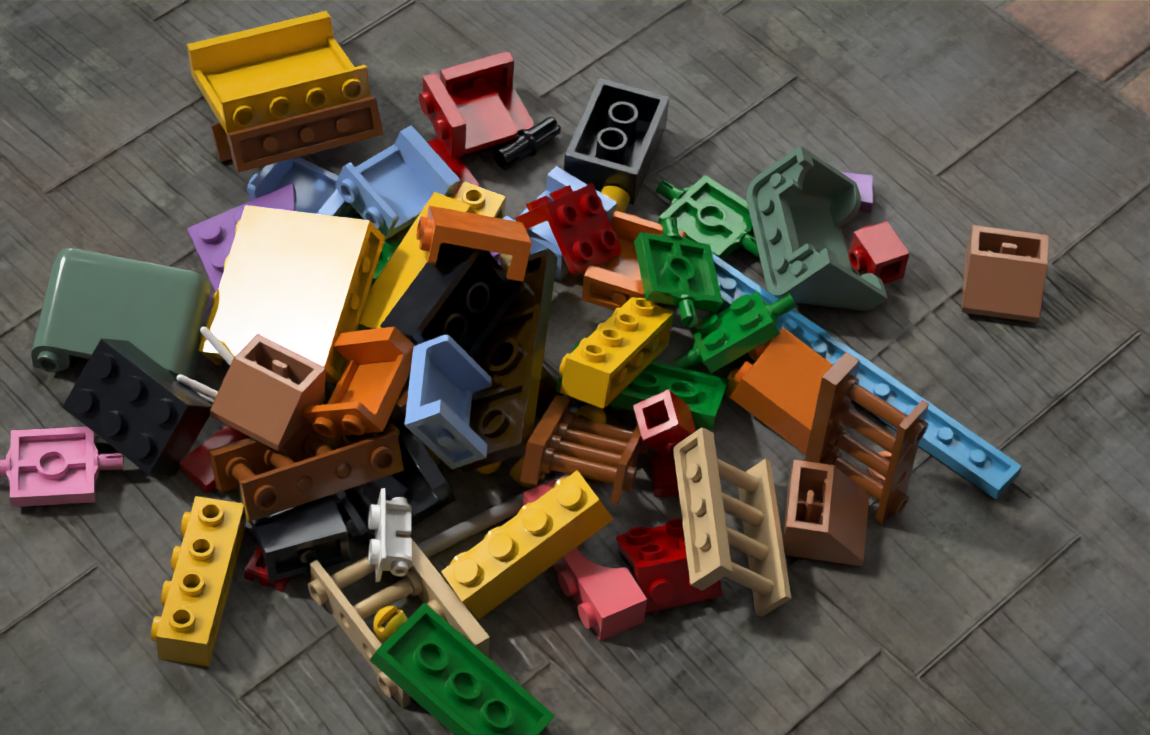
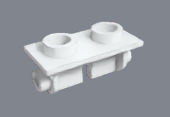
[368,488,412,582]

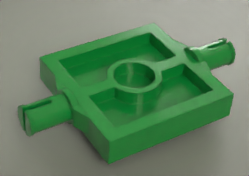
[656,175,760,260]
[634,216,723,327]
[673,291,798,373]

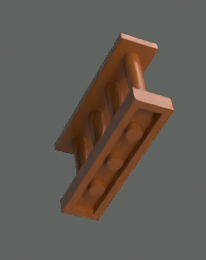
[211,96,384,173]
[805,352,929,526]
[520,395,651,504]
[209,420,404,522]

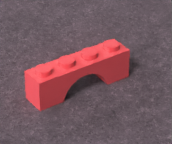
[522,475,647,641]

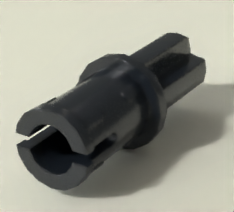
[493,117,561,170]

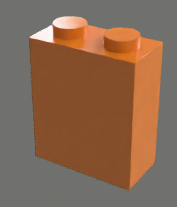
[730,328,833,455]

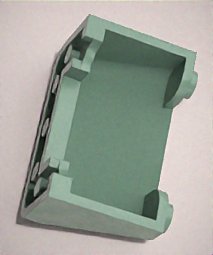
[746,145,888,311]
[31,248,212,380]

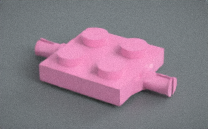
[0,426,124,507]

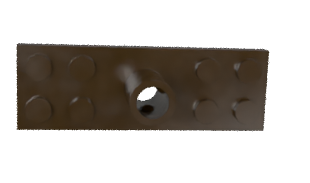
[458,248,564,473]

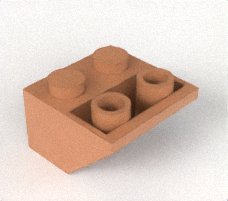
[961,225,1049,323]
[210,333,326,451]
[782,460,869,566]

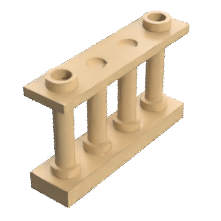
[673,427,792,617]
[308,535,490,708]

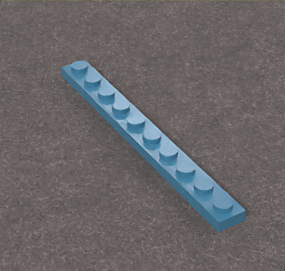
[712,253,1022,499]

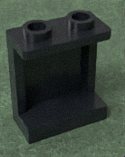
[332,424,456,547]
[239,486,350,582]

